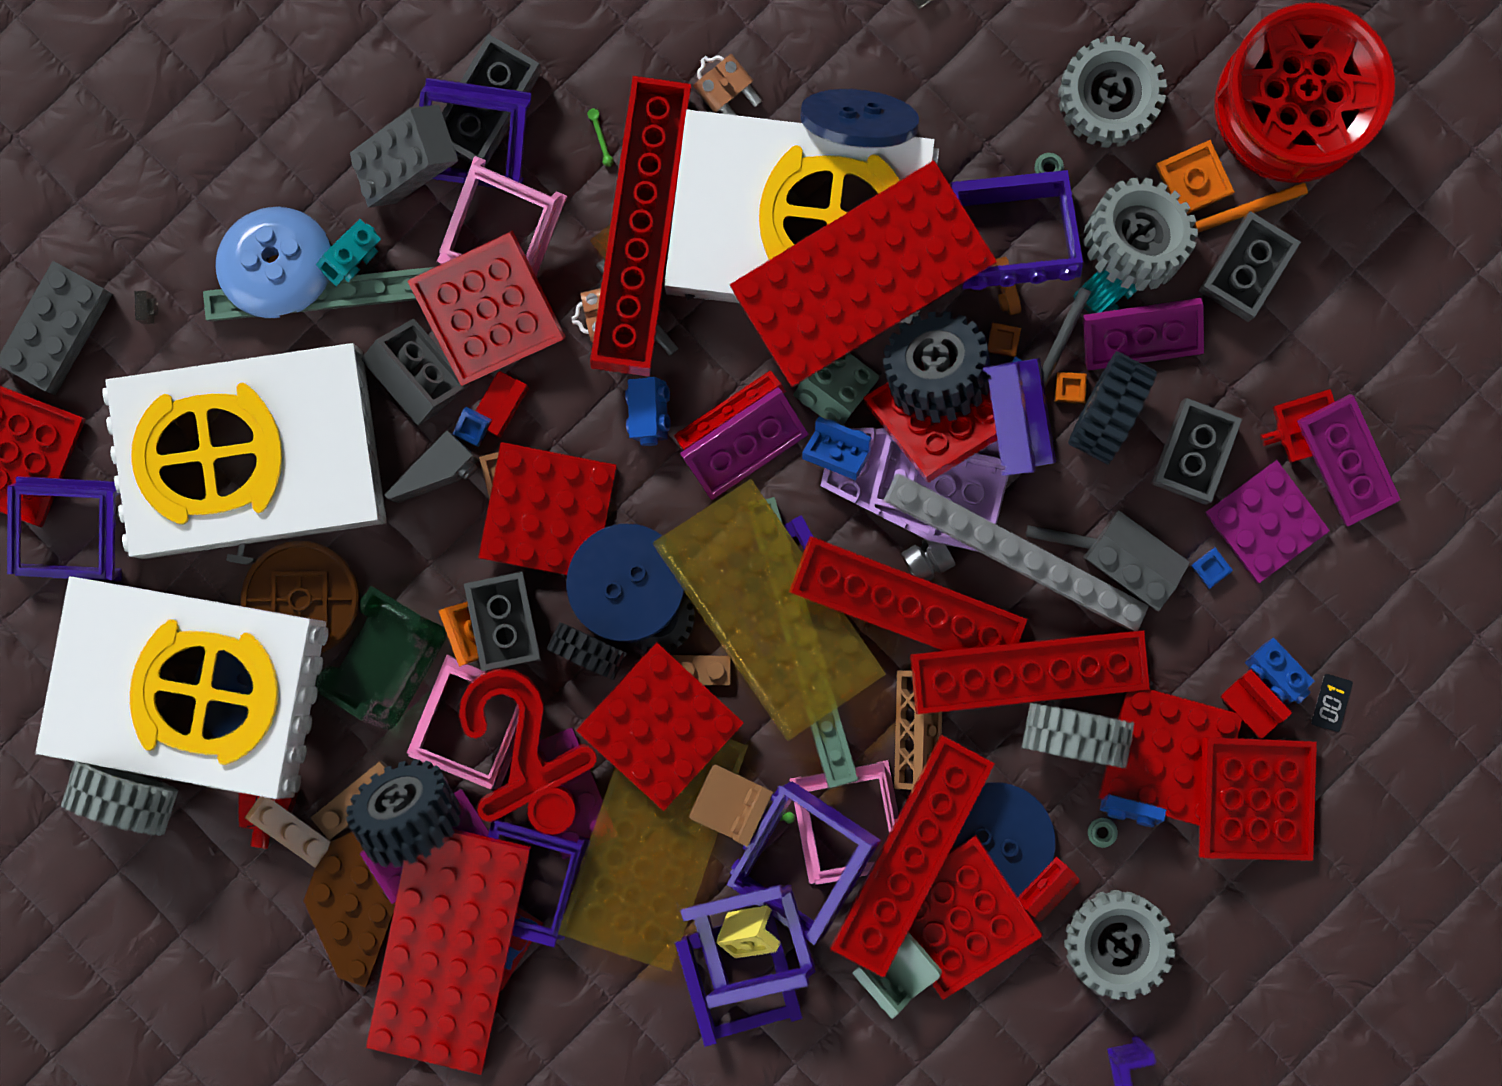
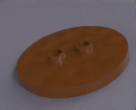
[240,541,360,655]

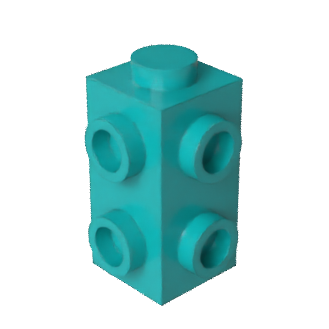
[316,219,381,287]

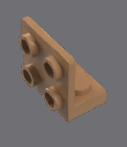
[689,764,773,847]

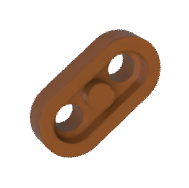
[991,256,1021,316]

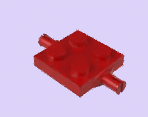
[1260,389,1335,463]

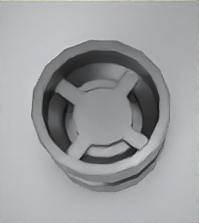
[901,539,955,581]

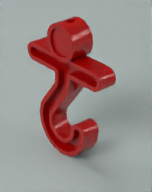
[459,668,597,835]

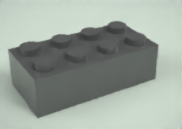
[442,34,542,168]
[350,105,458,208]
[0,261,113,395]

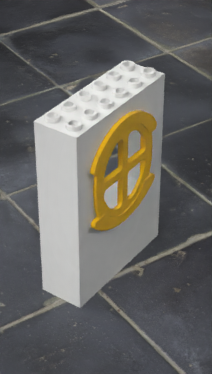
[664,109,939,324]
[103,343,387,559]
[35,576,328,799]

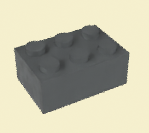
[1198,211,1301,322]
[1150,398,1242,505]

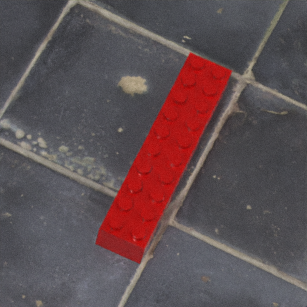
[590,76,691,377]

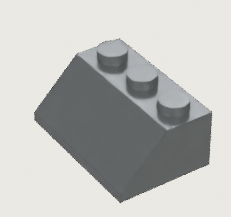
[361,319,470,425]
[1083,510,1190,612]
[464,572,541,671]

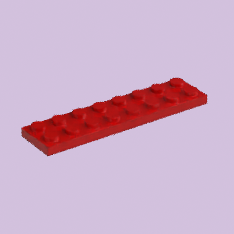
[789,536,1028,651]
[910,630,1150,714]
[830,735,995,978]

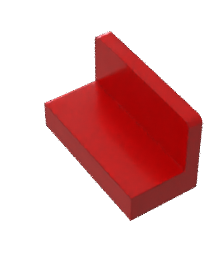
[475,371,529,438]
[1220,669,1292,739]
[1018,857,1080,922]

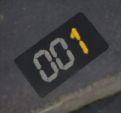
[1311,674,1353,732]

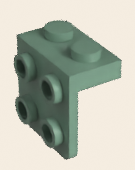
[793,353,879,426]
[853,932,942,1019]

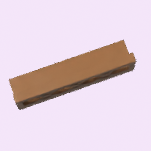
[894,670,942,790]

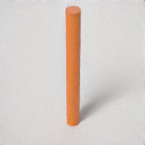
[1194,183,1308,233]

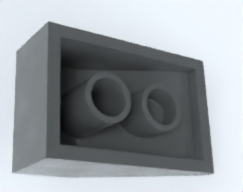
[385,431,479,503]

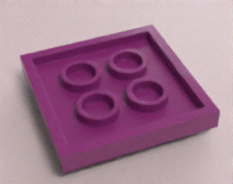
[1204,460,1330,584]

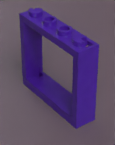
[950,170,1083,290]
[726,781,881,945]

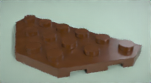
[303,832,396,988]

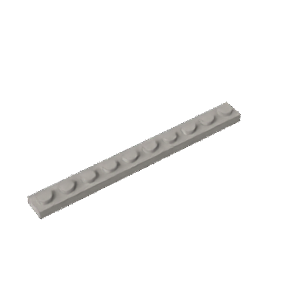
[884,474,1149,631]

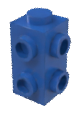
[625,377,671,446]
[1244,637,1315,706]

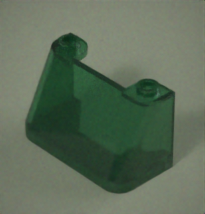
[315,586,447,730]

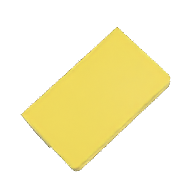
[716,905,780,959]

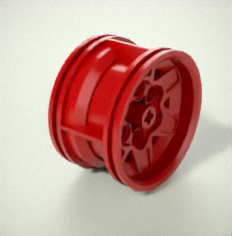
[1214,3,1395,183]

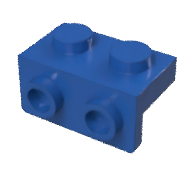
[802,417,872,480]
[1099,794,1166,827]

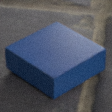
[452,407,492,447]
[1190,547,1233,589]

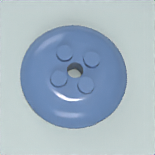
[215,207,331,318]

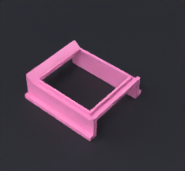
[436,156,567,277]
[407,655,519,789]
[790,760,899,885]

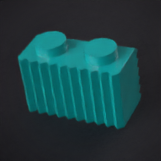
[1073,269,1137,314]

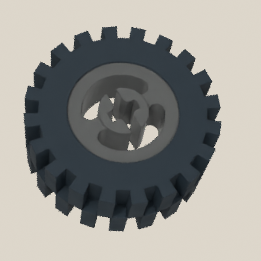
[883,311,991,423]
[1068,351,1157,464]
[346,760,461,867]

